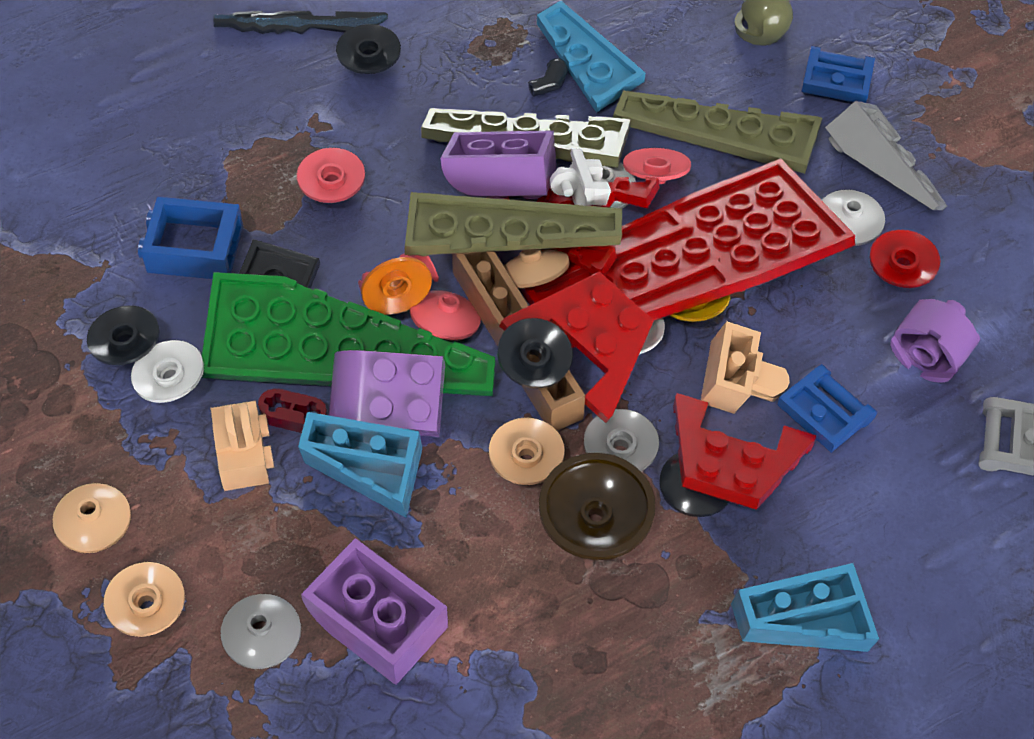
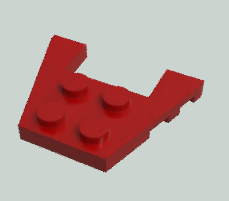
[536,177,660,276]
[499,272,654,423]
[673,393,816,510]

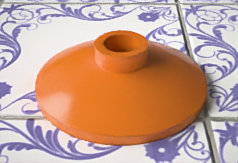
[361,257,432,315]

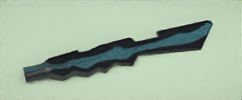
[213,11,388,34]

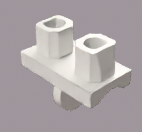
[550,148,611,206]

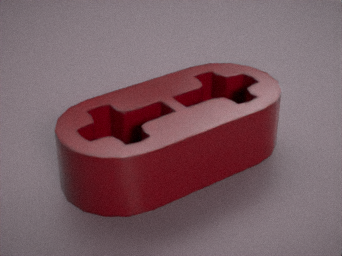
[258,388,327,433]

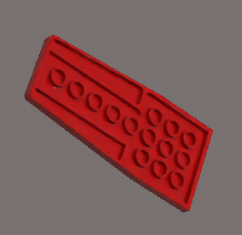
[519,158,856,348]

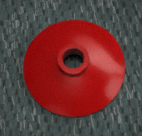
[869,230,941,288]

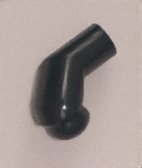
[528,58,568,97]

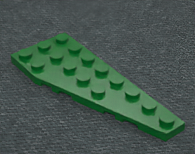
[202,272,495,396]

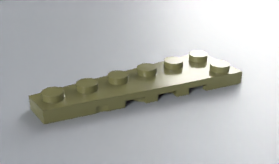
[613,90,822,174]
[421,108,631,168]
[405,192,622,256]

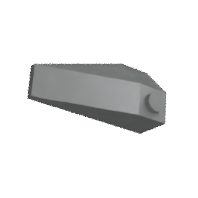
[825,101,947,210]

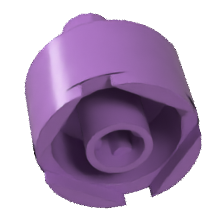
[891,299,980,383]

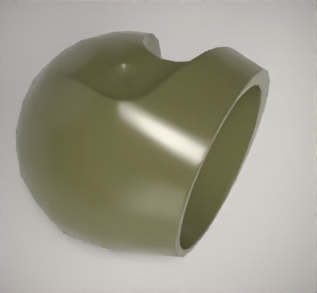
[735,0,793,46]

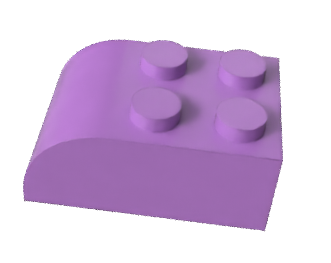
[440,131,557,199]
[329,350,445,437]
[301,538,448,685]

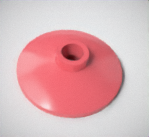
[297,148,365,203]
[623,148,691,185]
[410,290,481,340]

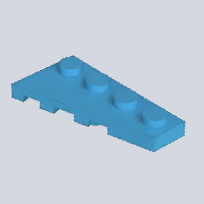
[537,1,646,113]

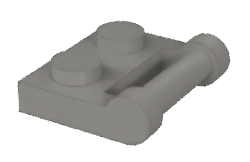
[979,397,1034,475]

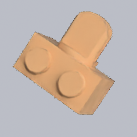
[701,321,790,414]
[211,401,274,491]

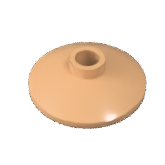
[504,249,570,288]
[489,418,564,485]
[53,483,131,553]
[104,562,185,637]

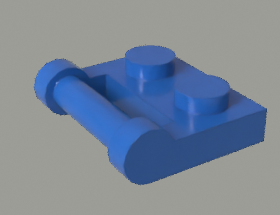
[801,45,875,103]
[777,364,877,453]

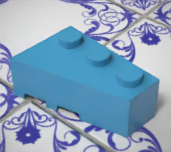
[298,412,423,518]
[731,563,879,652]

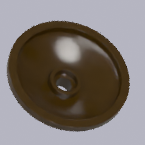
[539,453,656,560]

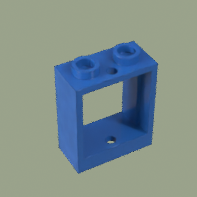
[138,197,243,279]

